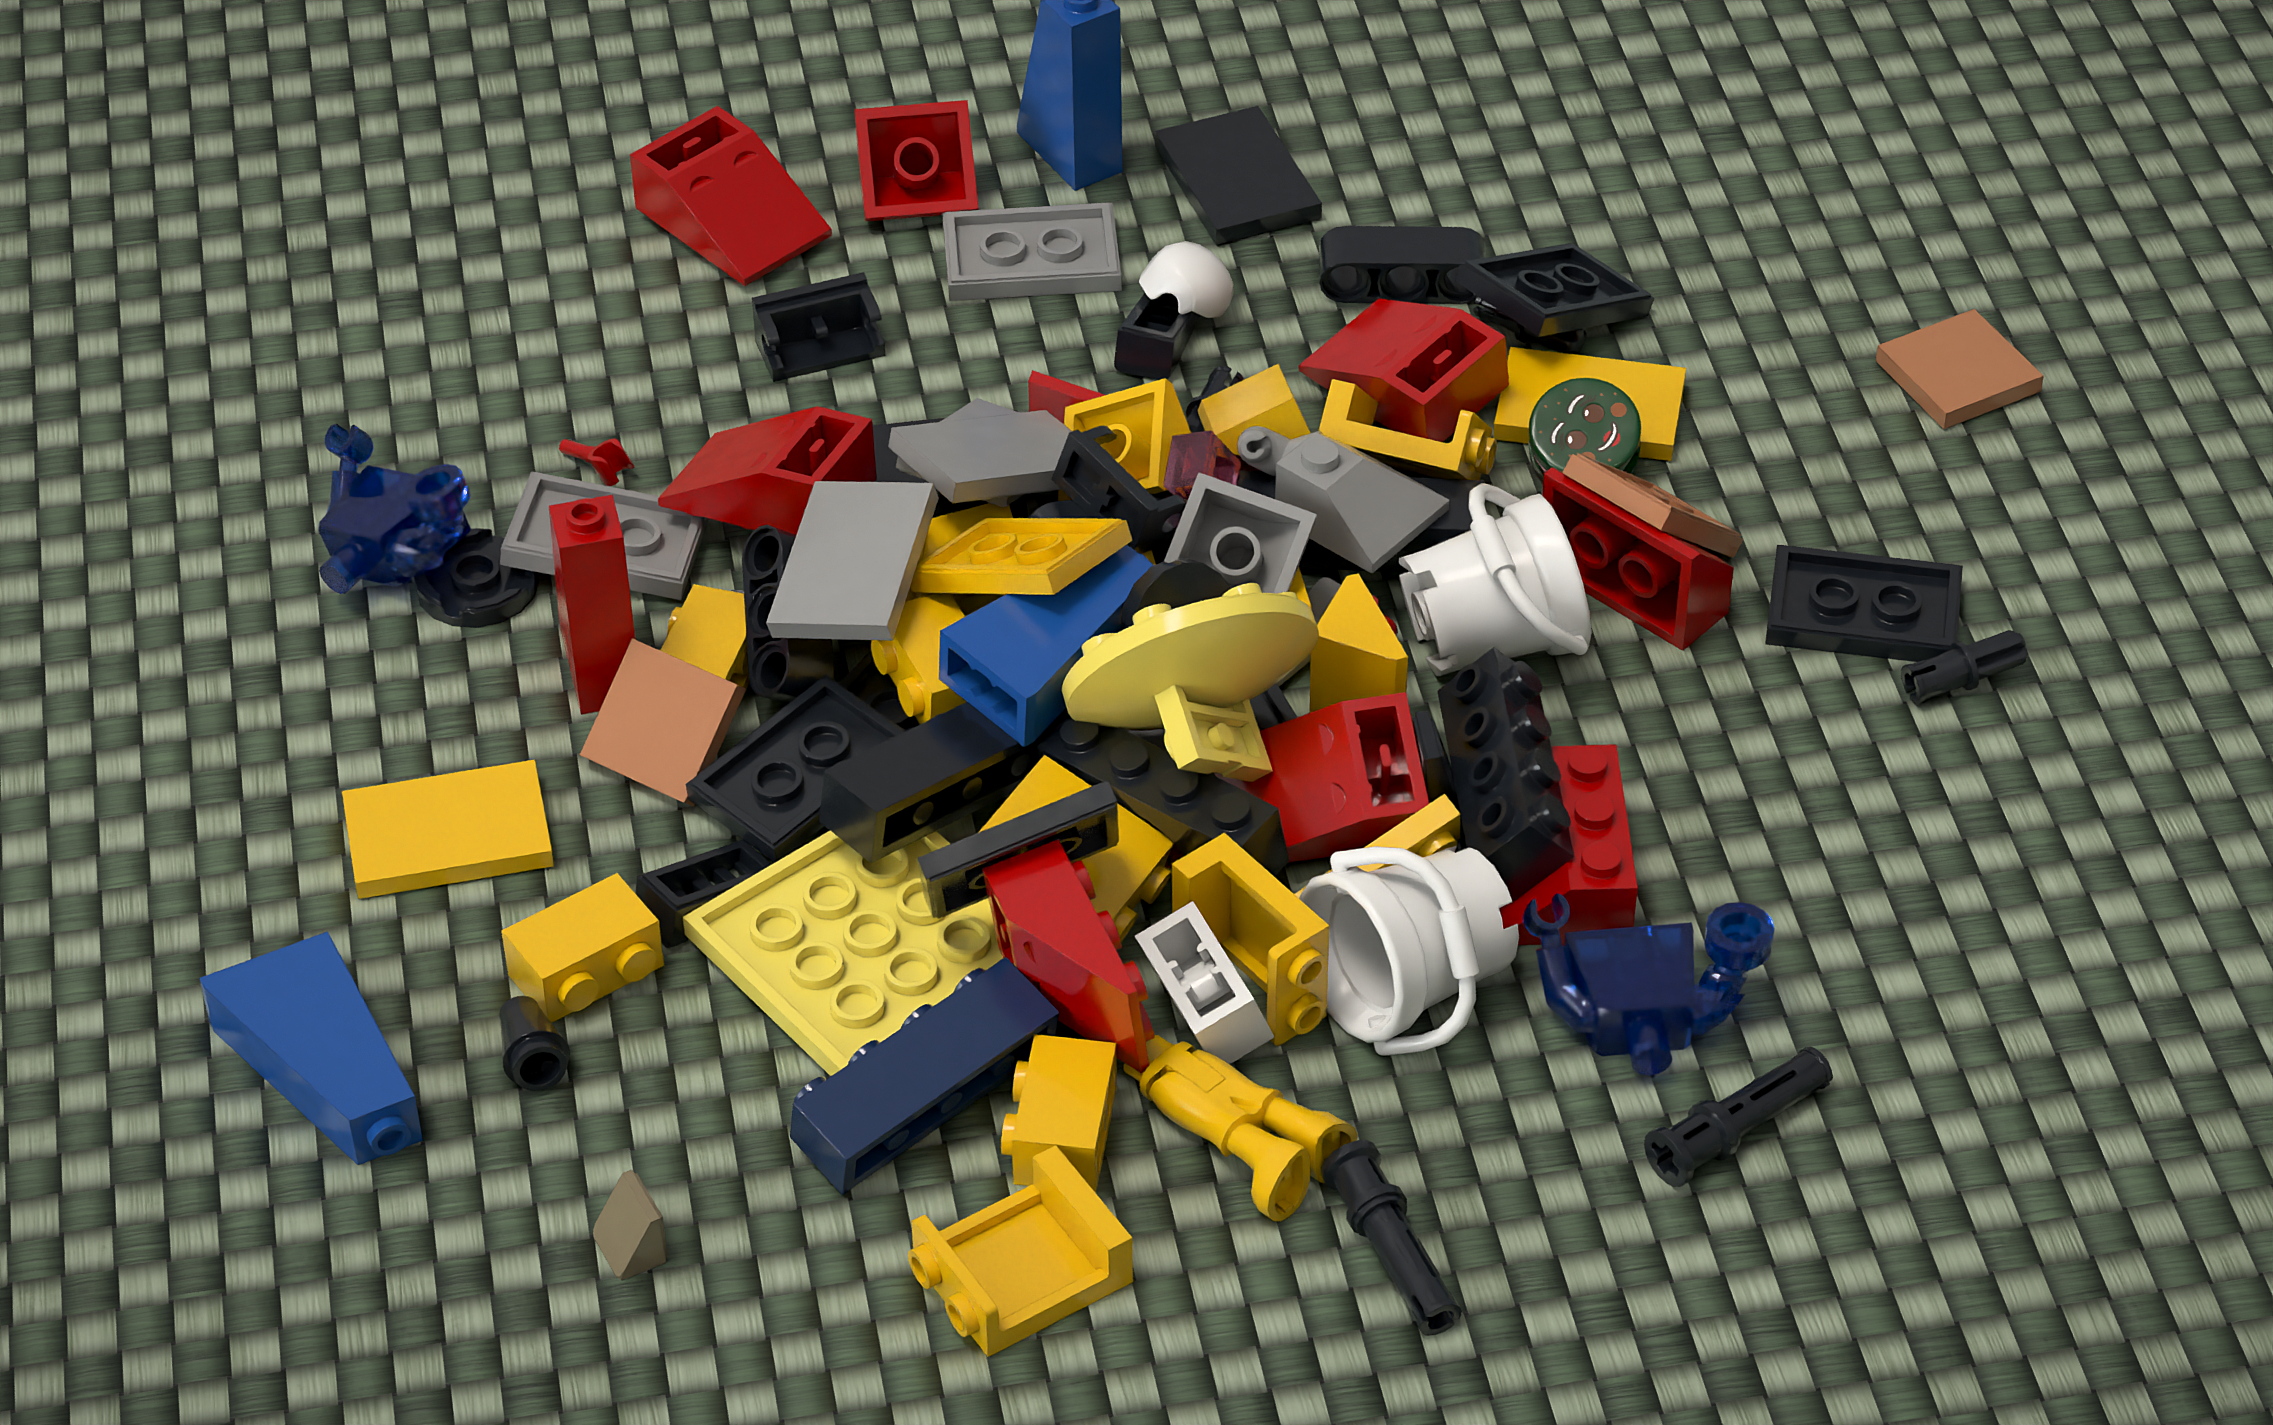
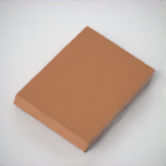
[1562,453,1744,558]

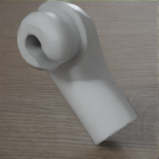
[1237,426,1323,476]

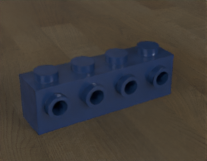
[790,957,1059,1195]

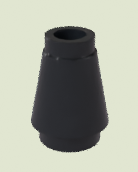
[499,996,570,1091]

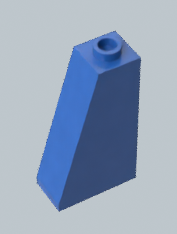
[1017,0,1123,191]
[939,545,1154,747]
[199,931,423,1165]

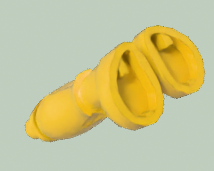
[1124,1035,1358,1222]

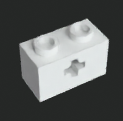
[1135,901,1274,1064]

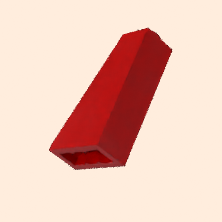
[549,494,636,715]

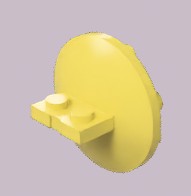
[1062,583,1319,782]

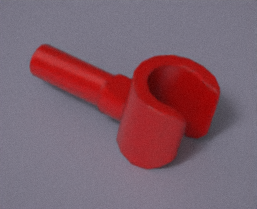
[559,438,635,486]

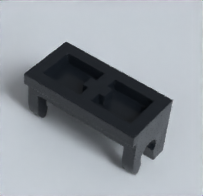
[752,272,886,382]
[1051,425,1187,554]

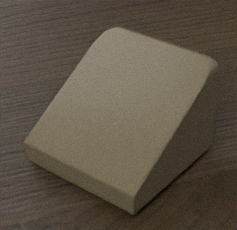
[593,1170,668,1280]

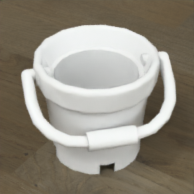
[1399,483,1592,676]
[1299,846,1519,1056]

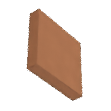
[1876,309,2044,429]
[580,638,746,807]

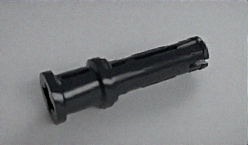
[1644,1047,1833,1187]
[1321,1140,1462,1336]

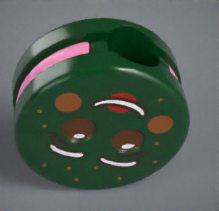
[1529,378,1641,481]

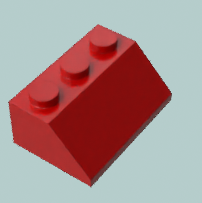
[1542,467,1734,651]
[1499,744,1638,945]

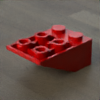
[630,105,832,286]
[1298,299,1509,442]
[658,406,877,535]
[1214,692,1429,863]
[982,839,1155,1073]

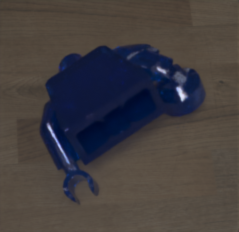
[318,424,472,594]
[1523,893,1775,1075]

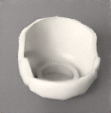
[1139,241,1234,318]

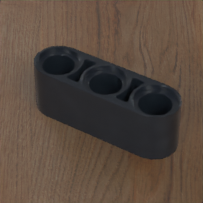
[1319,226,1486,304]
[742,525,834,704]

